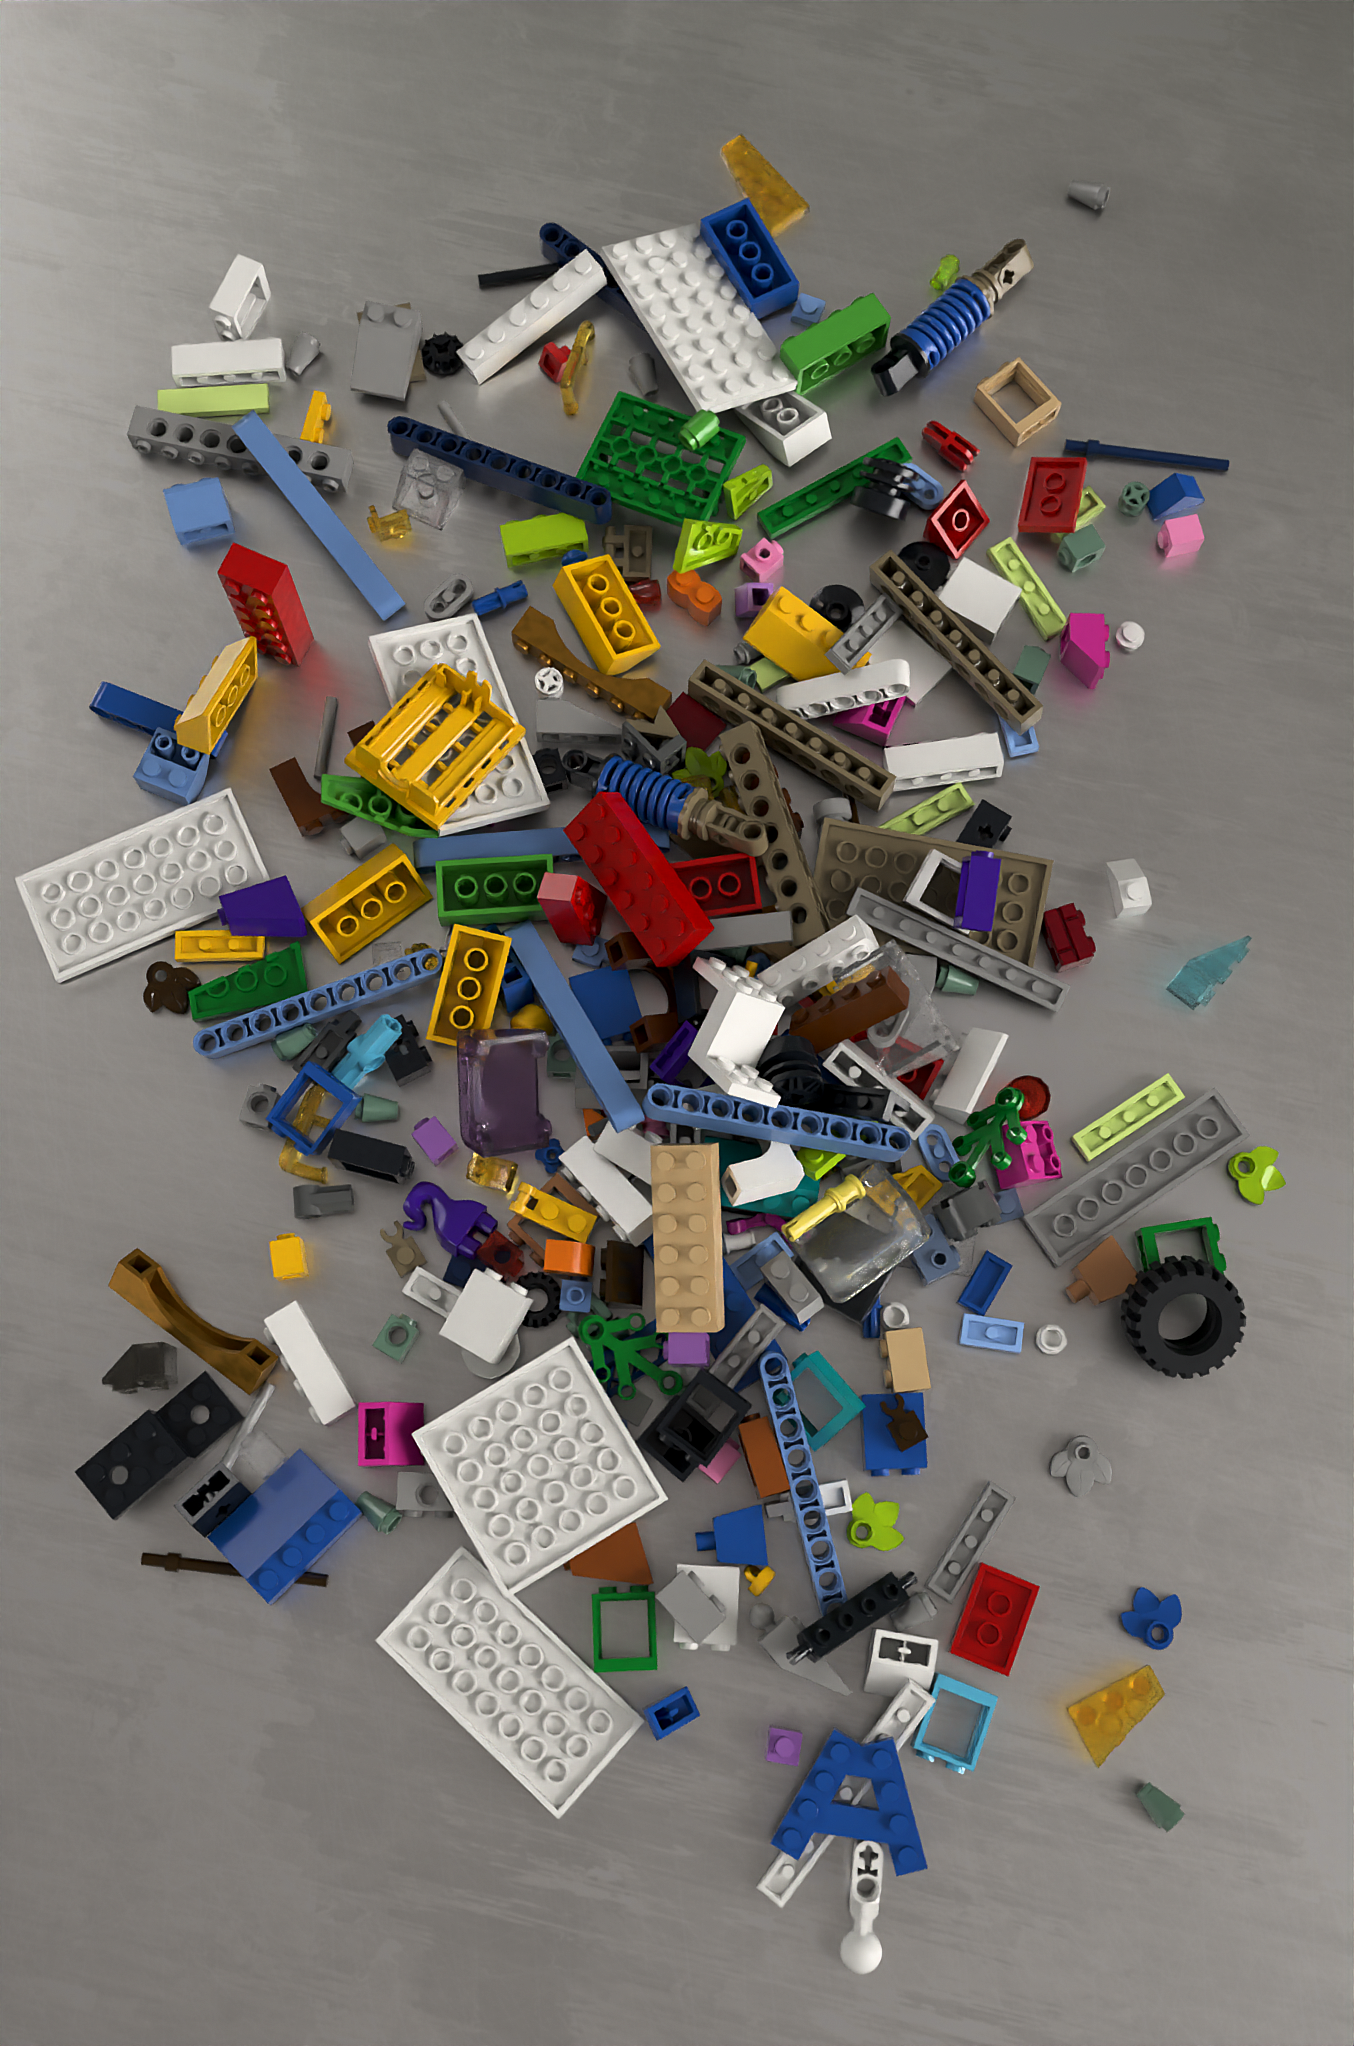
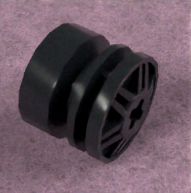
[849,457,920,521]
[755,1035,825,1110]

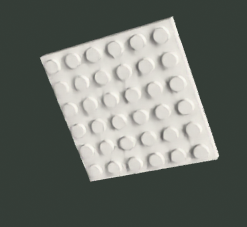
[412,1336,668,1599]

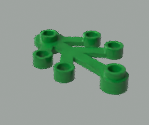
[948,1087,1027,1188]
[578,1313,683,1401]

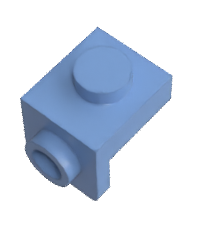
[559,1276,593,1313]

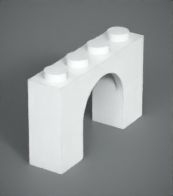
[683,1084,805,1207]

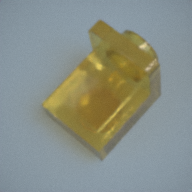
[366,505,412,542]
[466,1150,518,1193]

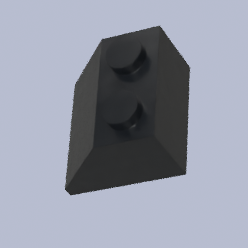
[635,1394,721,1483]

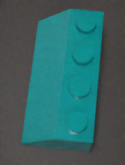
[704,1136,821,1218]

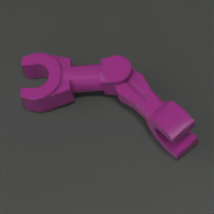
[726,1213,810,1250]

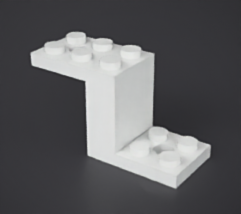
[687,957,785,1108]

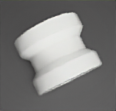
[535,667,564,700]

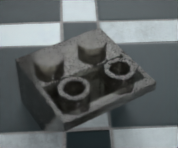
[102,1342,178,1394]

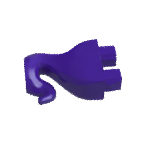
[403,1181,498,1260]

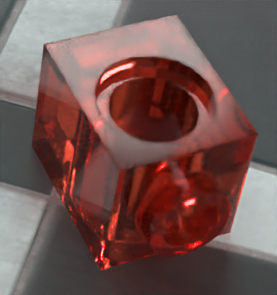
[476,1229,525,1281]

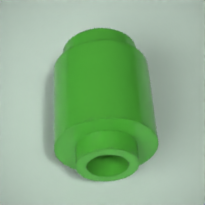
[678,409,720,451]

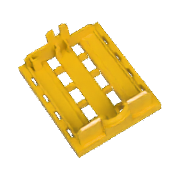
[344,663,526,831]

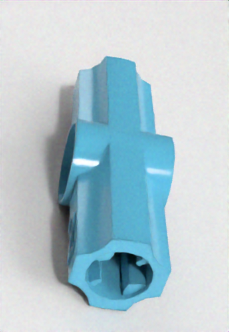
[331,1014,402,1089]

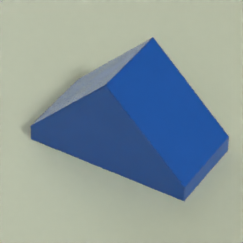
[1146,473,1205,520]
[643,1686,701,1741]

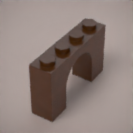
[269,720,392,837]
[604,932,682,1054]

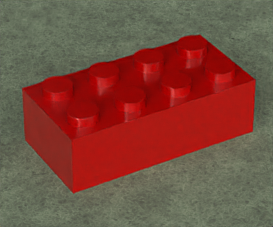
[670,852,763,920]

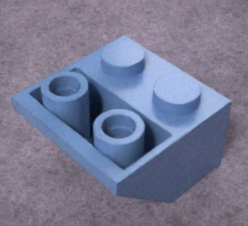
[163,477,236,545]
[133,727,210,806]

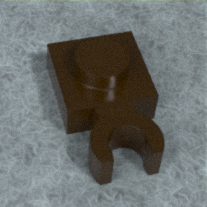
[880,1393,928,1453]

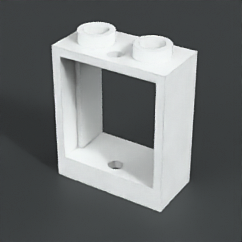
[209,254,271,342]
[902,849,975,935]

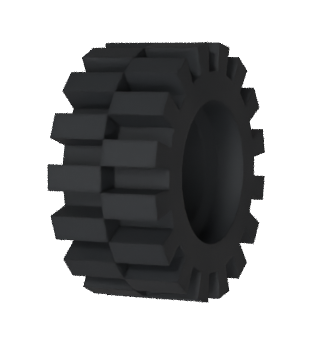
[514,1271,561,1328]

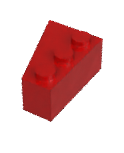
[537,872,608,946]

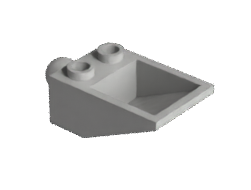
[749,1603,852,1696]

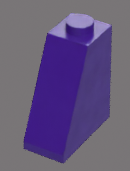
[217,875,308,937]

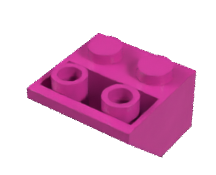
[1060,613,1110,689]
[833,695,907,746]
[990,1121,1063,1189]
[358,1402,424,1467]

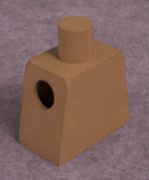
[1065,1235,1138,1305]

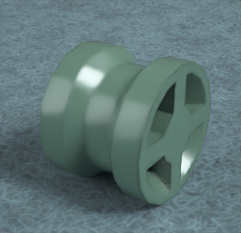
[1118,482,1150,517]

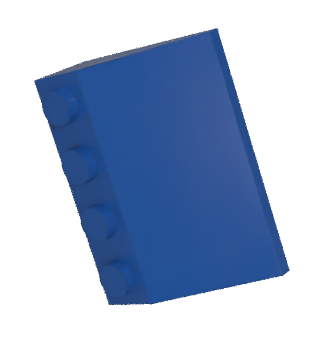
[207,1448,363,1605]

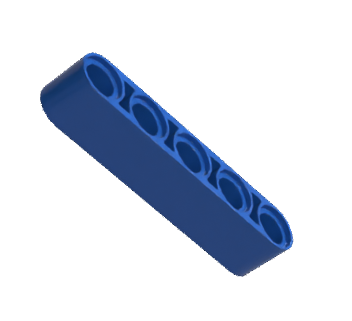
[89,681,228,759]

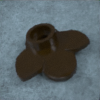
[143,961,201,1014]

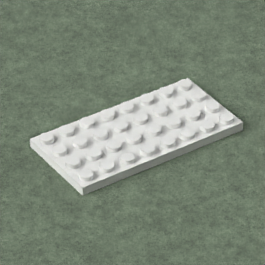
[600,223,798,413]
[368,613,551,837]
[14,788,271,983]
[375,1545,645,1820]

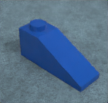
[479,923,534,1013]

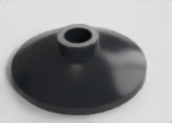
[897,541,950,592]
[809,585,865,633]

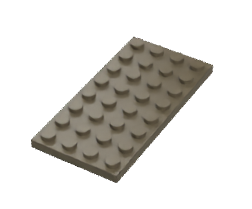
[804,818,1054,968]

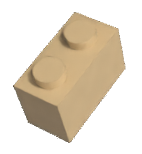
[879,1327,931,1394]

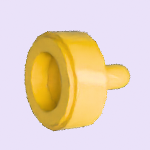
[744,1565,776,1597]

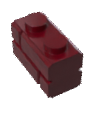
[1041,903,1096,973]

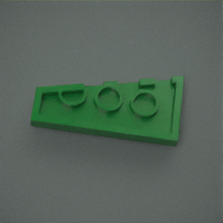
[188,941,309,1022]

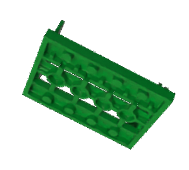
[576,391,746,528]

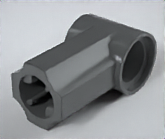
[293,1184,354,1219]

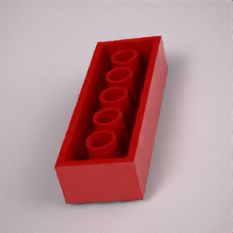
[217,542,314,667]
[563,791,715,967]

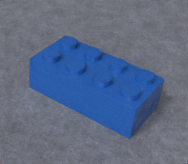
[700,198,799,319]

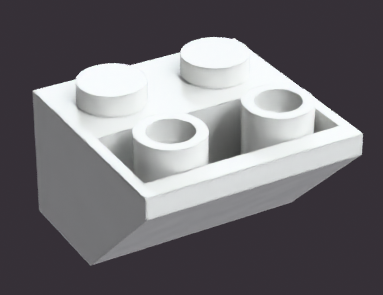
[863,1628,939,1698]

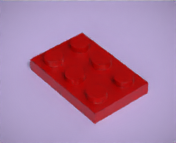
[1018,457,1087,533]
[948,1562,1040,1677]

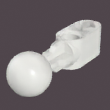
[840,1839,883,1974]

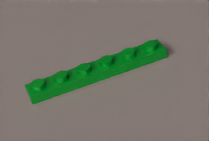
[757,437,912,540]

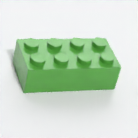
[780,292,891,395]
[435,854,554,927]

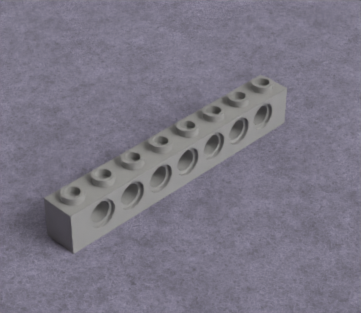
[127,405,354,492]

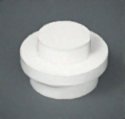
[1116,622,1145,650]
[880,1302,909,1331]
[1036,1324,1067,1355]

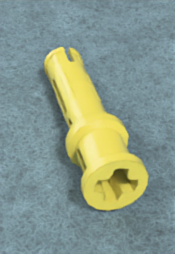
[781,1174,866,1242]

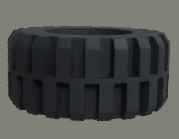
[1120,1255,1246,1379]

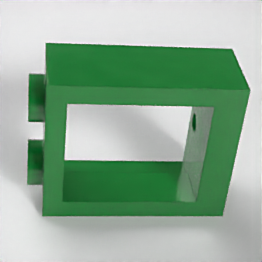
[1135,1217,1226,1275]
[592,1585,657,1673]

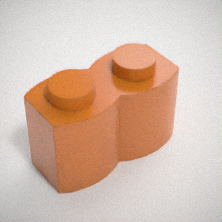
[667,570,722,626]

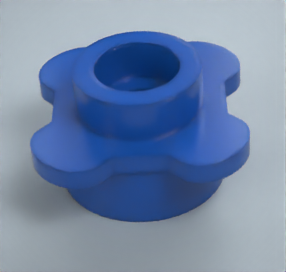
[561,549,588,566]
[535,1138,565,1174]

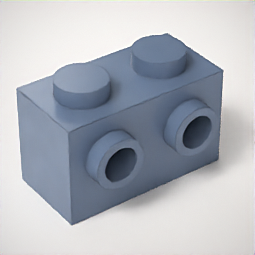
[897,1213,961,1286]

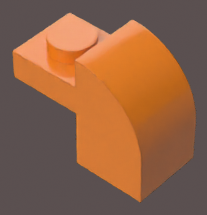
[543,1239,596,1277]

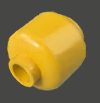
[510,1004,553,1047]

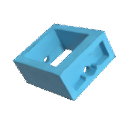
[910,1672,998,1774]

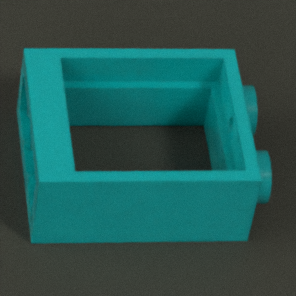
[772,1350,866,1451]

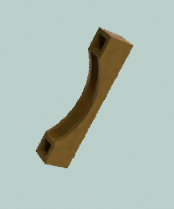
[511,606,672,724]
[108,1248,279,1396]

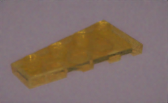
[721,134,810,238]

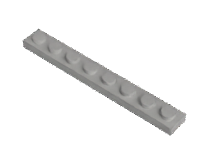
[845,887,1070,1012]

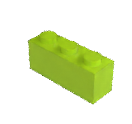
[499,512,589,568]

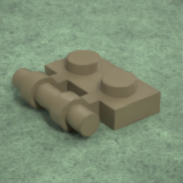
[602,525,652,582]

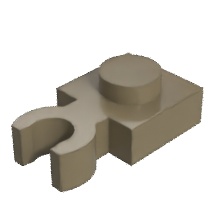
[380,1221,428,1278]

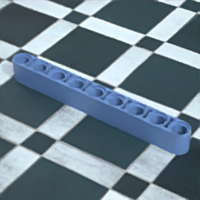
[231,410,406,621]
[413,821,671,874]
[502,919,645,1133]
[193,948,445,1059]
[641,1083,912,1162]
[757,1350,848,1617]

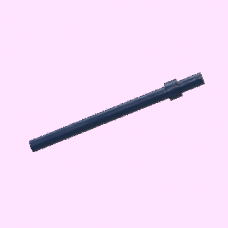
[1064,439,1229,471]

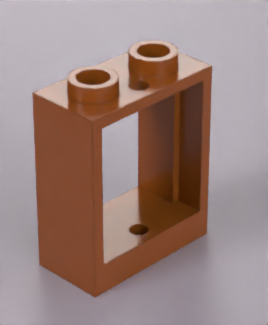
[736,1412,791,1500]

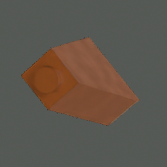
[563,1522,654,1585]

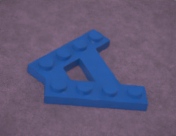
[770,1727,928,1876]

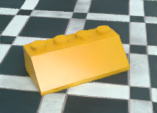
[552,554,661,676]
[742,586,872,682]
[174,636,258,755]
[301,843,433,965]
[426,924,512,1053]

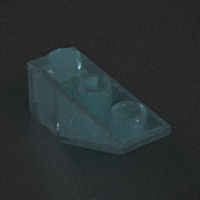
[1166,936,1252,1010]

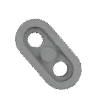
[424,574,473,622]
[867,1003,910,1048]

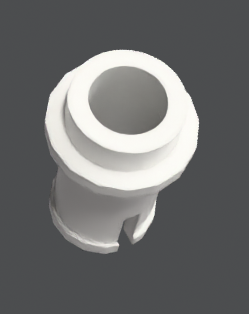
[722,1229,755,1256]

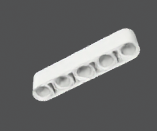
[776,659,910,720]

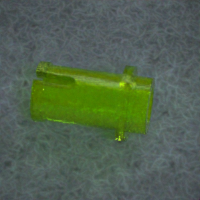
[930,254,960,291]

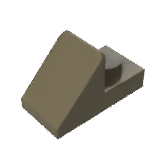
[626,705,680,748]

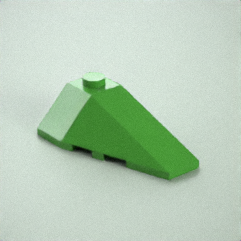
[321,774,438,839]

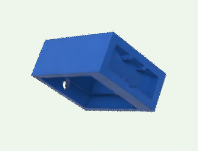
[265,1061,362,1156]

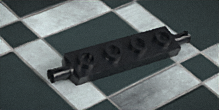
[786,1571,918,1665]

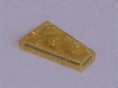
[1066,1664,1165,1768]

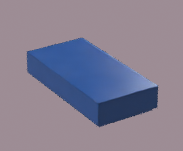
[956,1250,1013,1316]

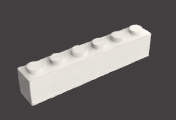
[456,249,608,385]

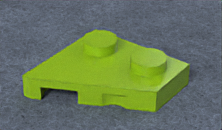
[723,464,773,521]

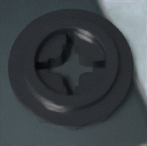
[421,332,463,374]

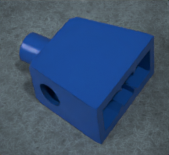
[695,1505,768,1566]

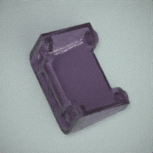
[457,1028,552,1158]

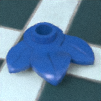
[1121,1587,1182,1650]

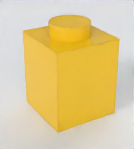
[269,1233,309,1281]

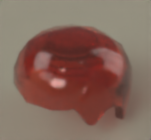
[1005,1075,1051,1121]

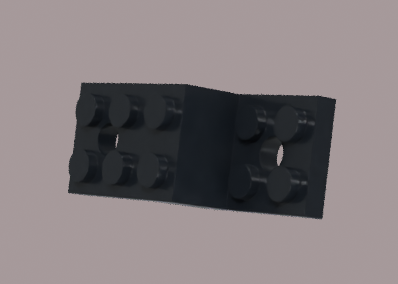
[75,1371,245,1520]

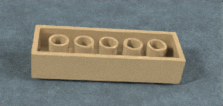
[650,1142,725,1332]

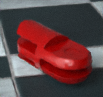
[922,421,981,473]

